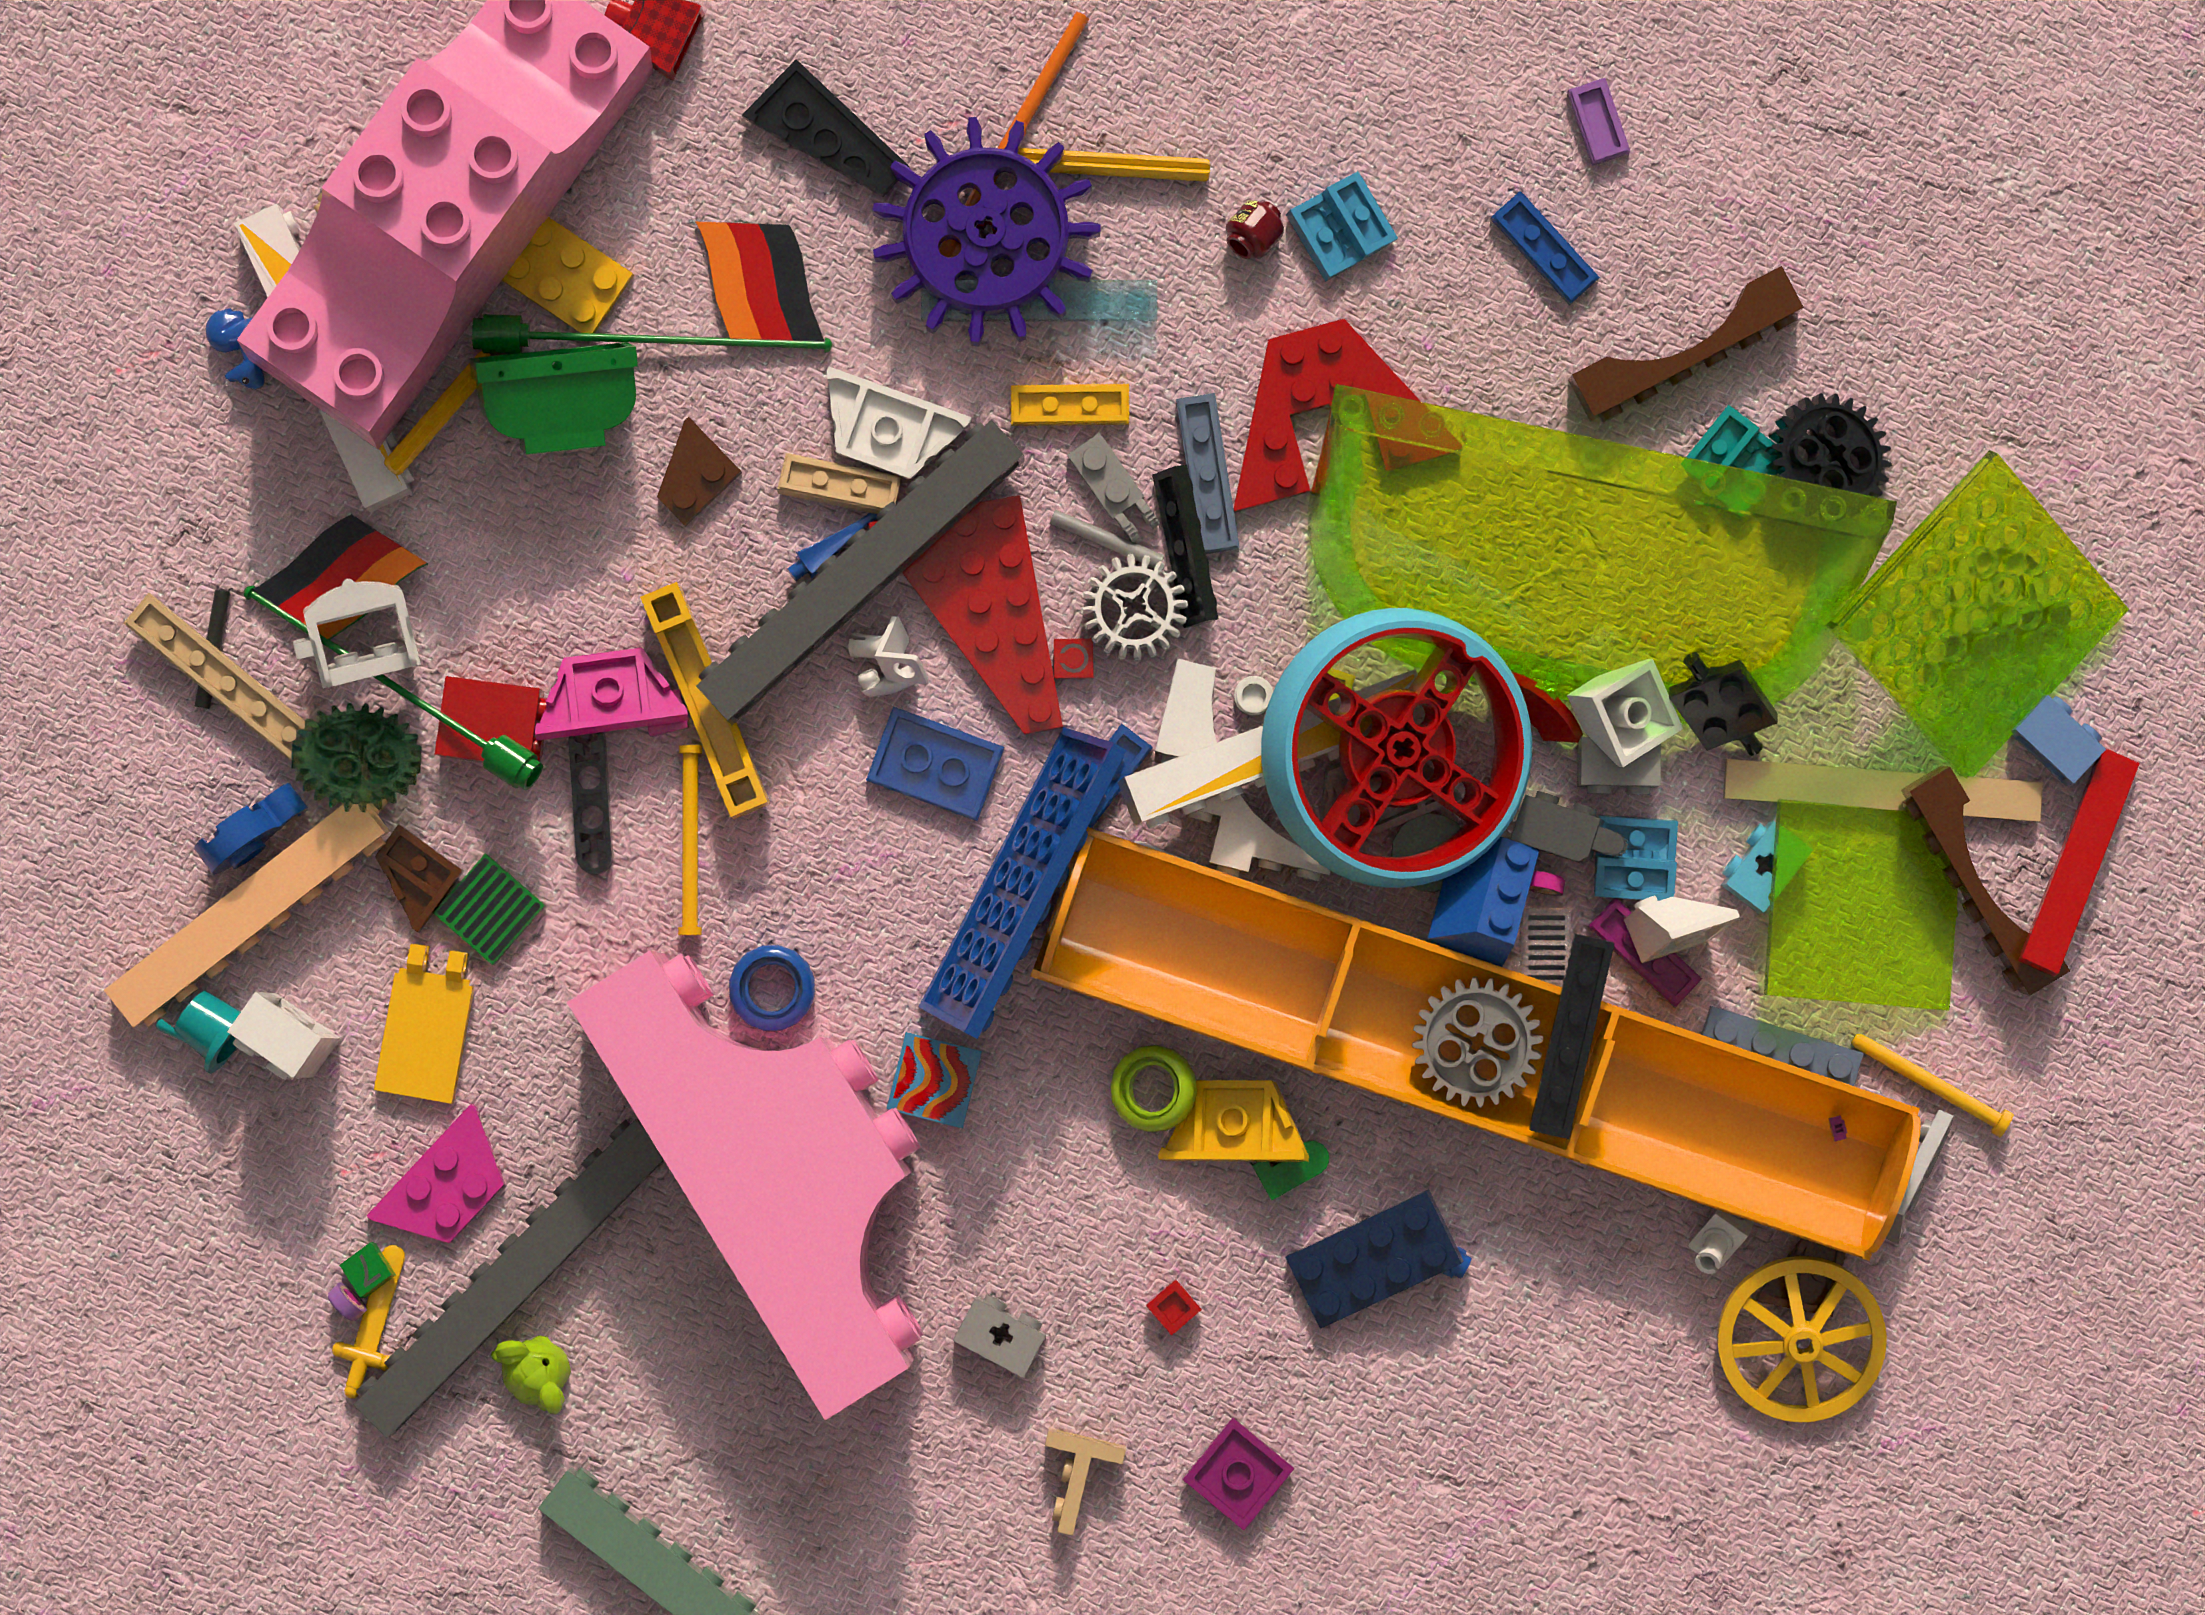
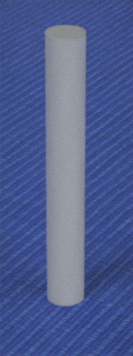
[1049,509,1164,568]

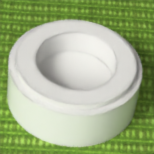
[1234,676,1273,716]

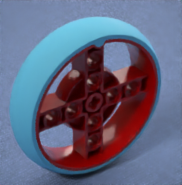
[1261,608,1532,888]

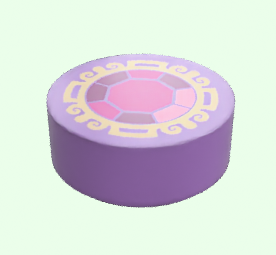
[328,1282,367,1321]

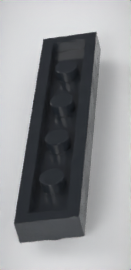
[1529,933,1615,1139]

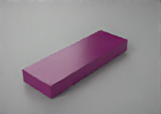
[1587,898,1702,1008]

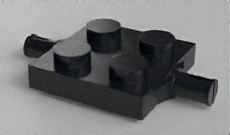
[1669,652,1778,756]

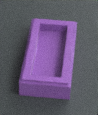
[1567,78,1631,166]

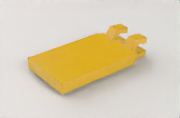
[374,943,475,1104]

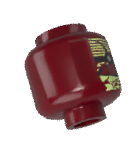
[1226,200,1284,259]

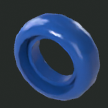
[729,945,815,1031]

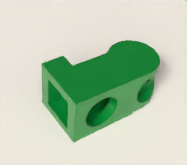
[1252,1140,1329,1200]

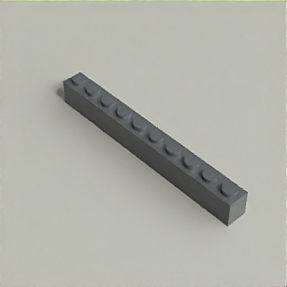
[696,419,1025,726]
[353,1119,664,1438]

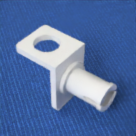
[848,616,928,684]
[1689,1209,1755,1274]

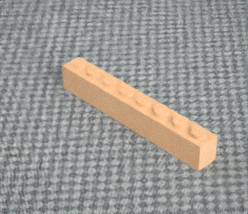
[104,794,390,1028]

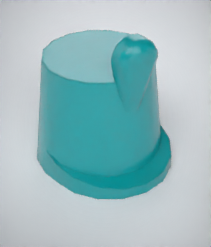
[156,991,241,1074]

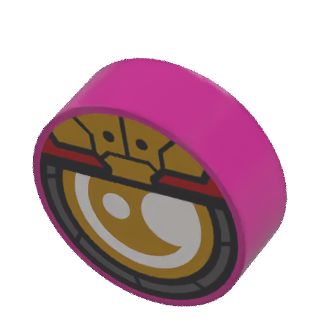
[1529,871,1565,896]

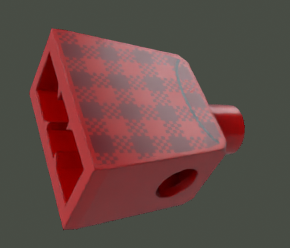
[604,0,705,81]

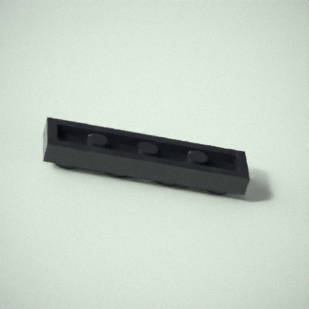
[1152,465,1219,628]

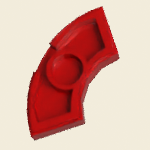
[1511,671,1583,743]

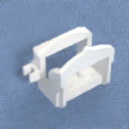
[292,579,421,689]

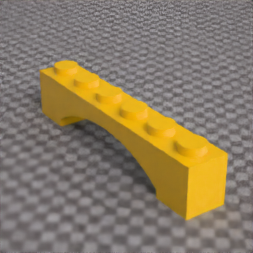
[640,582,770,819]

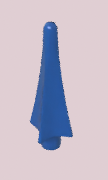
[787,513,877,581]

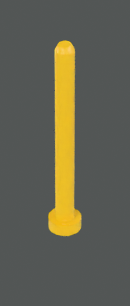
[1851,1034,2014,1138]

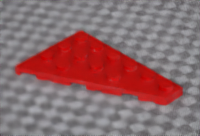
[869,495,1063,735]

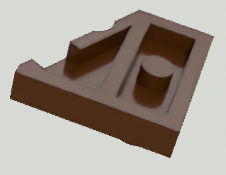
[657,417,742,527]
[375,824,464,933]
[1755,1238,1846,1317]

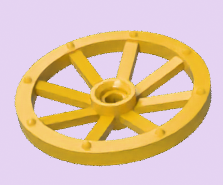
[1717,1256,1887,1422]

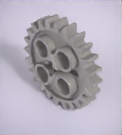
[1412,976,1543,1107]

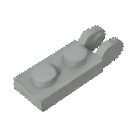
[1067,432,1160,543]

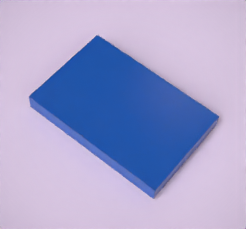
[866,706,1005,822]

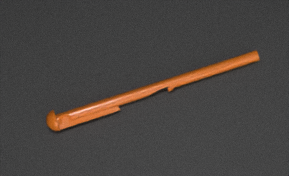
[939,11,1089,258]

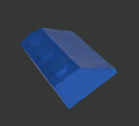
[1426,837,1539,967]

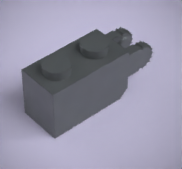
[1510,791,1629,864]

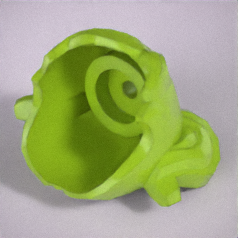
[491,1335,571,1415]

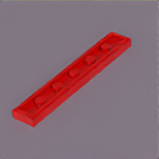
[2018,748,2140,977]

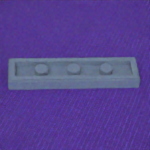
[1176,393,1240,554]

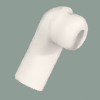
[858,666,917,697]

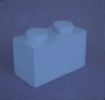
[2009,695,2106,786]

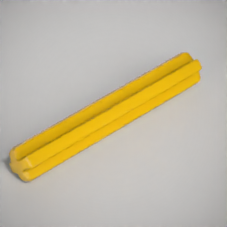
[384,351,490,476]

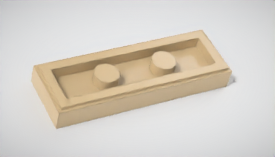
[777,453,901,514]

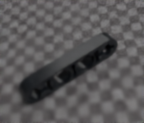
[568,732,614,875]

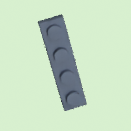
[1701,1006,1864,1086]

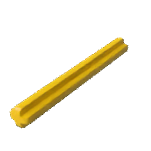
[1018,148,1210,182]

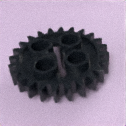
[1765,393,1892,522]

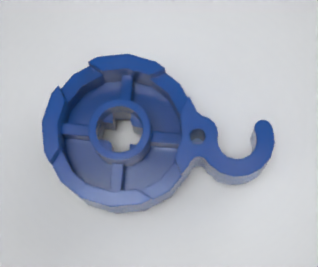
[194,783,308,875]

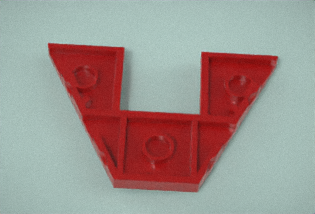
[1233,319,1462,513]

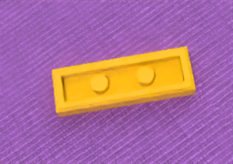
[1011,384,1129,426]

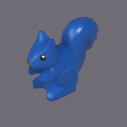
[205,308,265,390]

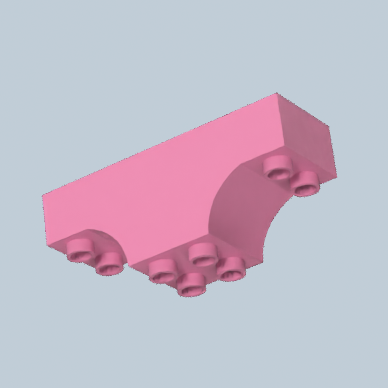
[237,0,653,449]
[567,950,924,1420]

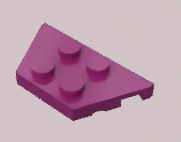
[535,647,689,741]
[367,1103,505,1243]

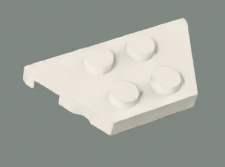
[827,367,972,481]

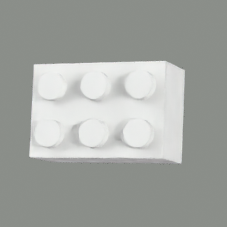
[227,992,341,1080]

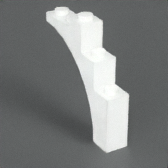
[1155,659,1330,882]

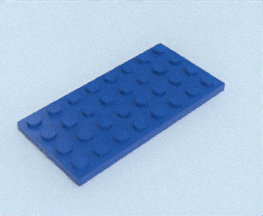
[918,727,1127,1039]

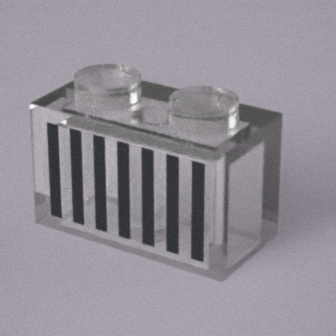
[1512,908,1571,987]

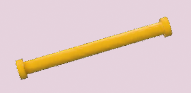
[678,745,702,935]

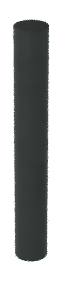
[194,590,231,709]

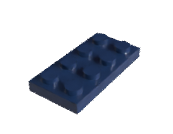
[1285,1189,1464,1329]

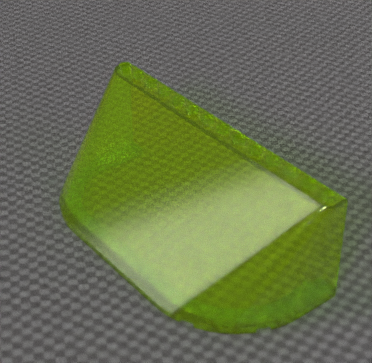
[1308,384,1897,724]

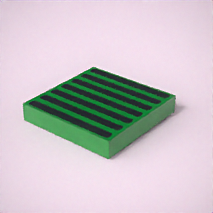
[433,853,546,965]

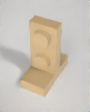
[1045,1427,1126,1536]

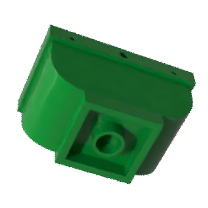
[469,342,638,454]

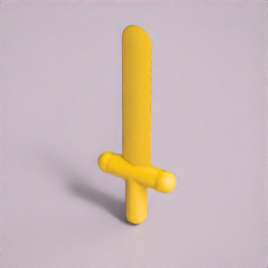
[332,1245,405,1399]

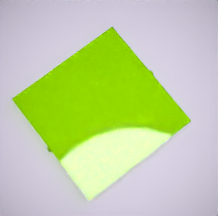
[1763,799,1958,1011]

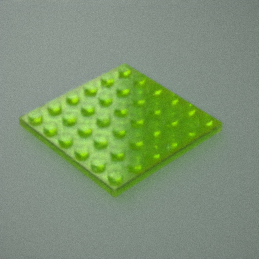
[1826,450,2129,779]

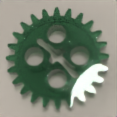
[291,703,422,812]

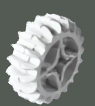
[1081,554,1188,661]

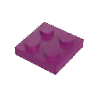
[1182,1417,1295,1530]

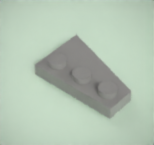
[1886,1109,1954,1244]

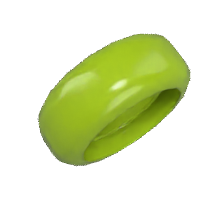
[1110,1045,1197,1132]

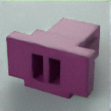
[1828,1115,1847,1142]

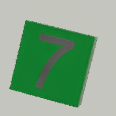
[339,1242,396,1298]

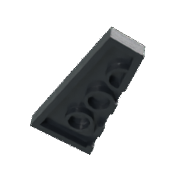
[742,59,910,197]

